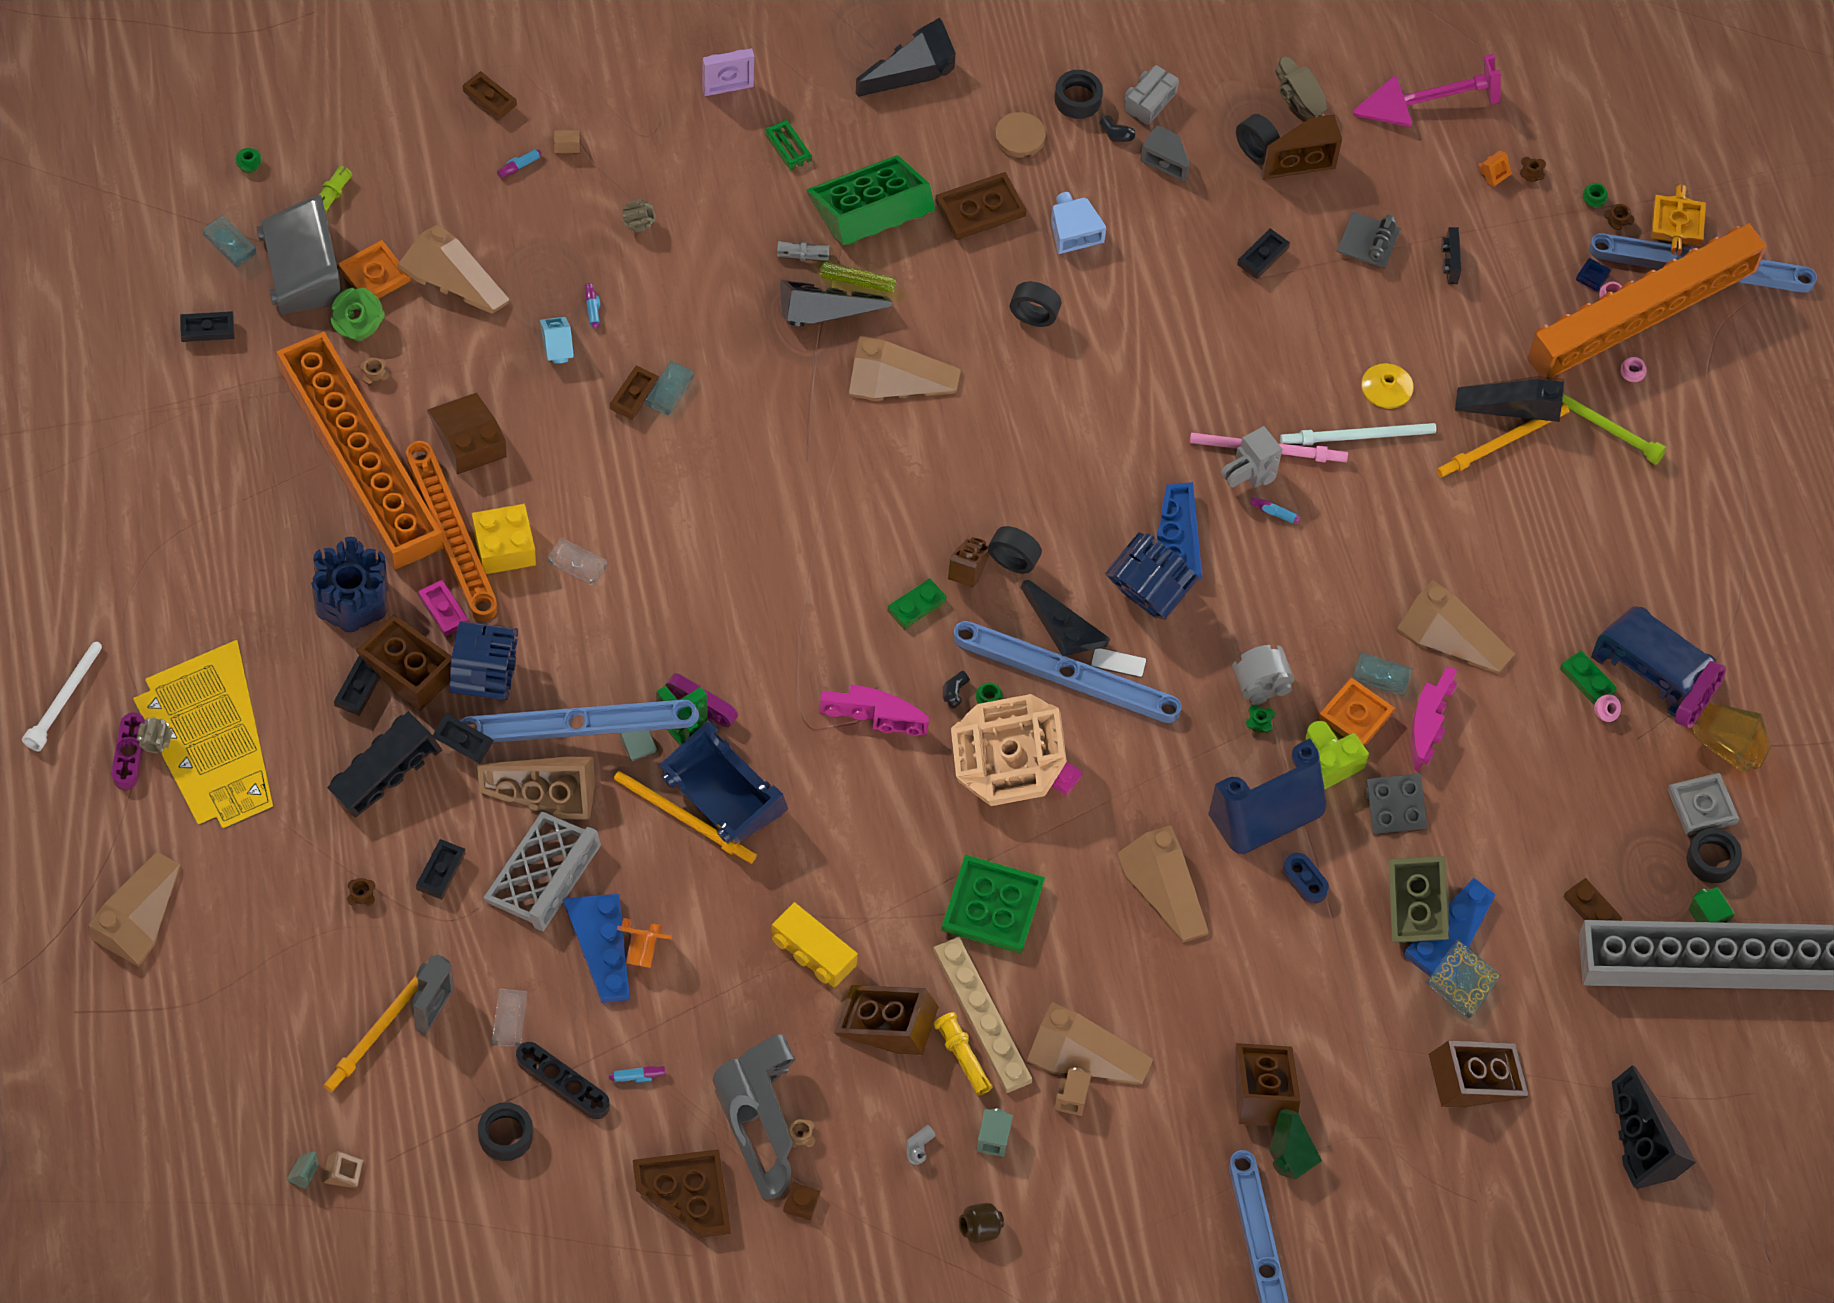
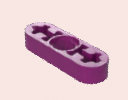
[1675,661,1726,728]
[665,673,738,728]
[111,713,145,790]

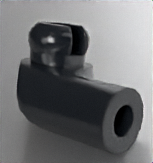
[1099,116,1136,142]
[942,670,970,708]

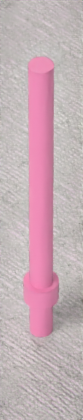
[1190,433,1348,463]

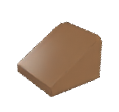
[554,130,580,153]
[323,1151,363,1188]

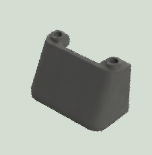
[257,195,341,314]

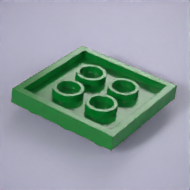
[941,854,1045,954]

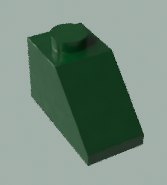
[1270,1109,1322,1180]

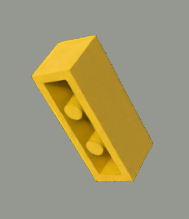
[771,902,858,988]

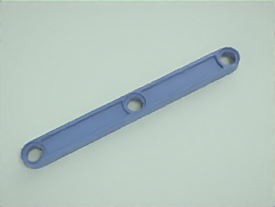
[1589,233,1817,292]
[953,621,1182,723]
[461,700,699,743]
[1229,1150,1289,1303]

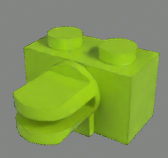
[1305,721,1369,789]

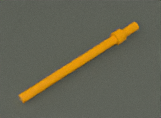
[1436,404,1569,478]
[614,770,757,864]
[323,961,428,1093]

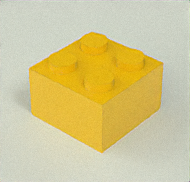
[472,504,536,574]

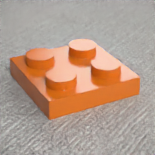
[338,240,411,298]
[1318,677,1395,747]

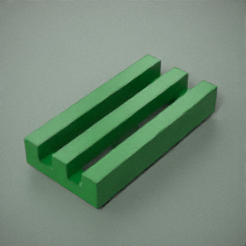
[765,120,812,171]

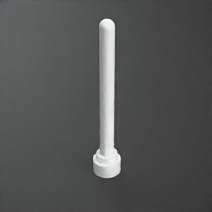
[22,642,102,751]

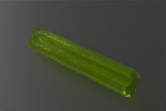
[820,262,896,293]

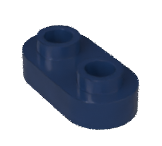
[1283,853,1329,904]

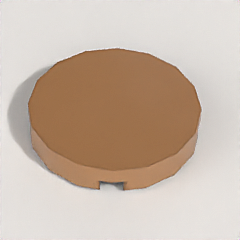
[995,112,1046,158]

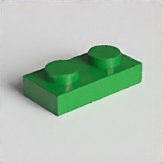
[887,578,947,630]
[1560,650,1617,705]

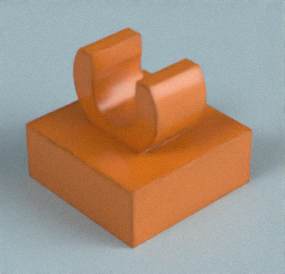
[1478,150,1512,187]

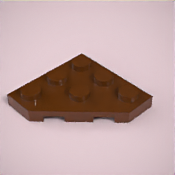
[633,1149,731,1238]

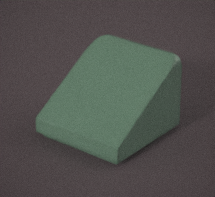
[620,731,657,762]
[287,1151,319,1189]

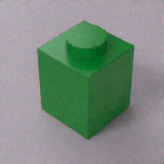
[1688,887,1735,923]

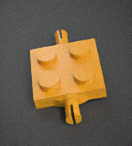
[1651,184,1706,255]

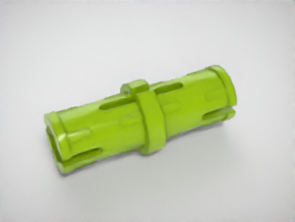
[319,166,352,214]

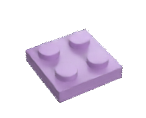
[702,48,755,96]

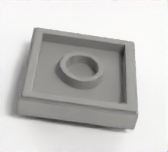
[1667,773,1739,836]

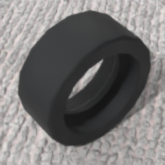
[1054,70,1103,119]
[1235,114,1280,164]
[1009,281,1062,327]
[988,526,1042,574]
[1686,828,1742,883]
[478,1102,533,1161]

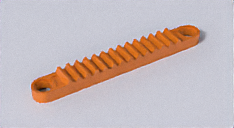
[406,441,497,622]

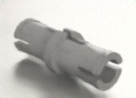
[777,241,830,262]

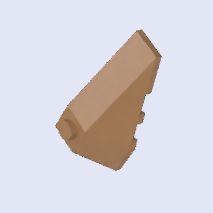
[397,224,510,314]
[849,336,961,401]
[1396,580,1515,674]
[477,757,595,819]
[1116,825,1209,943]
[88,852,181,967]
[1026,1002,1154,1085]

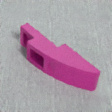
[1410,666,1458,772]
[820,684,929,736]

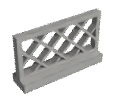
[483,812,601,932]

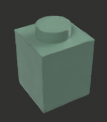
[976,1108,1013,1157]

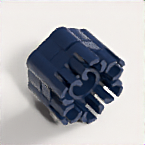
[1105,532,1199,620]
[311,537,388,632]
[450,621,518,700]

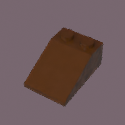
[1262,114,1342,180]
[427,392,507,475]
[356,614,452,711]
[834,985,939,1055]
[1429,1041,1528,1108]
[1235,1043,1301,1126]

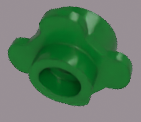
[1246,705,1275,733]

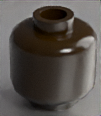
[959,1202,1004,1243]

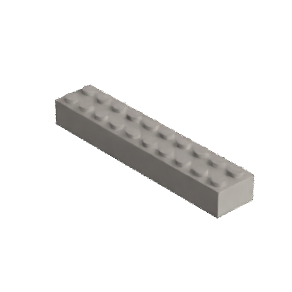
[1579,920,1834,990]

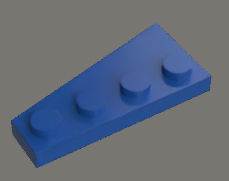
[1157,482,1202,579]
[1403,878,1496,990]
[563,894,630,1003]

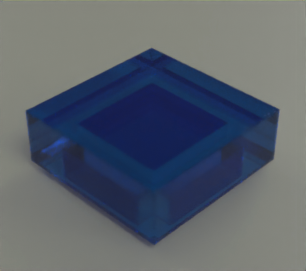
[1576,258,1612,292]

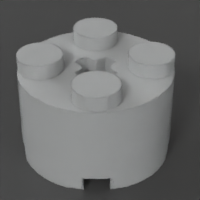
[1232,645,1294,705]

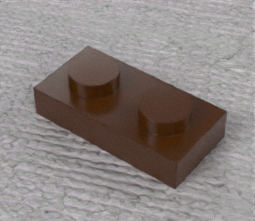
[462,71,517,120]
[610,365,659,420]
[1563,878,1622,921]

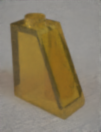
[1692,702,1771,772]

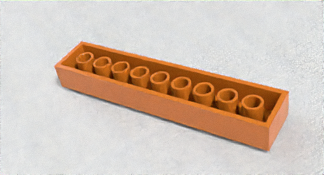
[1527,223,1767,378]
[276,331,443,570]

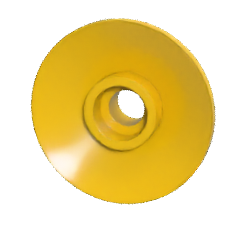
[1361,363,1413,409]

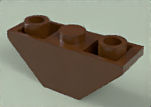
[948,537,990,587]

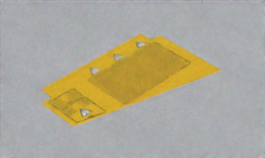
[133,640,273,828]

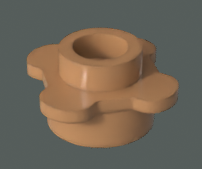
[360,358,389,384]
[786,1119,815,1148]

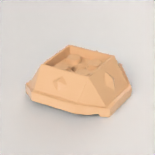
[951,694,1067,806]

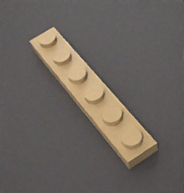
[933,937,1032,1094]

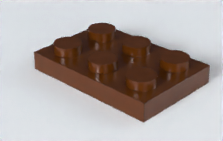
[935,172,1027,240]

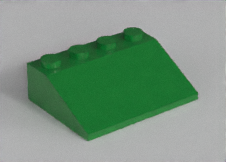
[807,155,935,245]

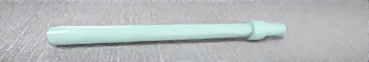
[1280,423,1436,446]

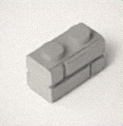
[1124,65,1179,125]

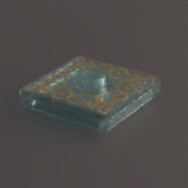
[1425,940,1501,1019]

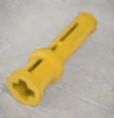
[933,1012,993,1096]

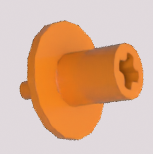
[617,918,673,968]

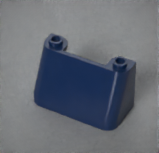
[1591,606,1717,717]
[659,720,788,845]
[1208,739,1327,854]

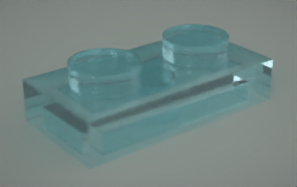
[203,216,257,268]
[646,361,694,416]
[1353,652,1413,696]

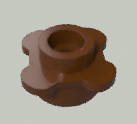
[1520,157,1546,182]
[1604,204,1635,230]
[347,878,376,906]

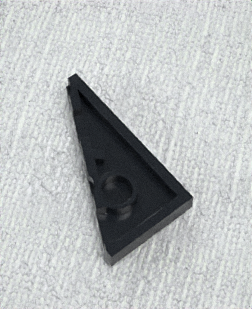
[1021,580,1110,656]

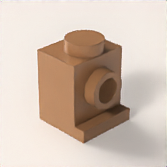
[1054,1068,1091,1116]

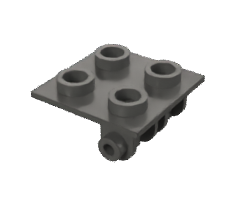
[1337,212,1401,268]
[1365,773,1427,834]

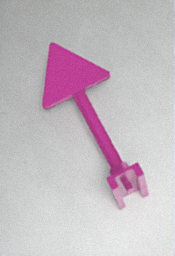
[1353,54,1501,127]

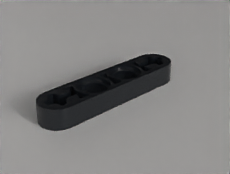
[516,1042,610,1119]

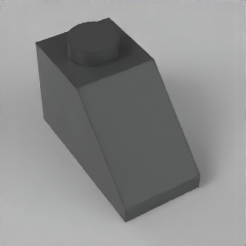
[1140,125,1190,182]

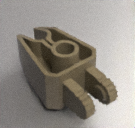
[1275,56,1327,121]

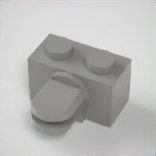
[1221,426,1282,488]

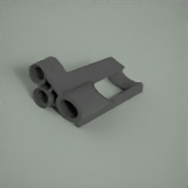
[712,1035,795,1199]

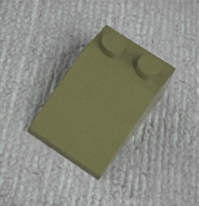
[1388,856,1449,943]

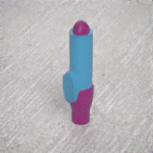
[497,149,542,178]
[585,283,600,329]
[1250,497,1300,524]
[609,1066,665,1083]

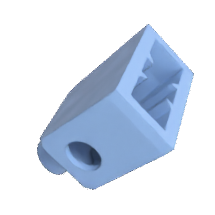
[1051,192,1106,254]

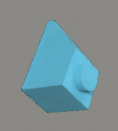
[540,317,574,363]

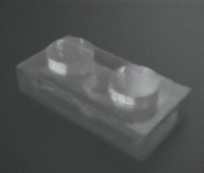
[547,537,608,586]
[492,988,528,1047]

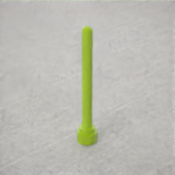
[1562,394,1667,465]

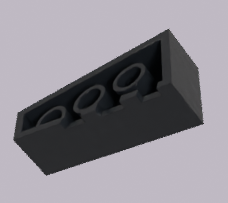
[327,711,443,818]

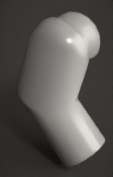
[906,1125,936,1165]

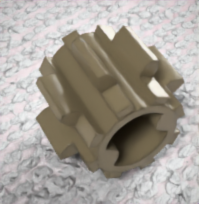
[622,199,656,232]
[136,717,173,754]

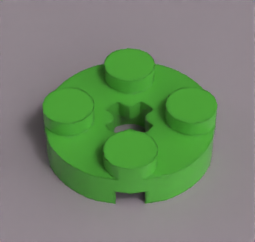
[331,288,385,342]

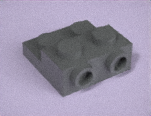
[412,955,454,1035]

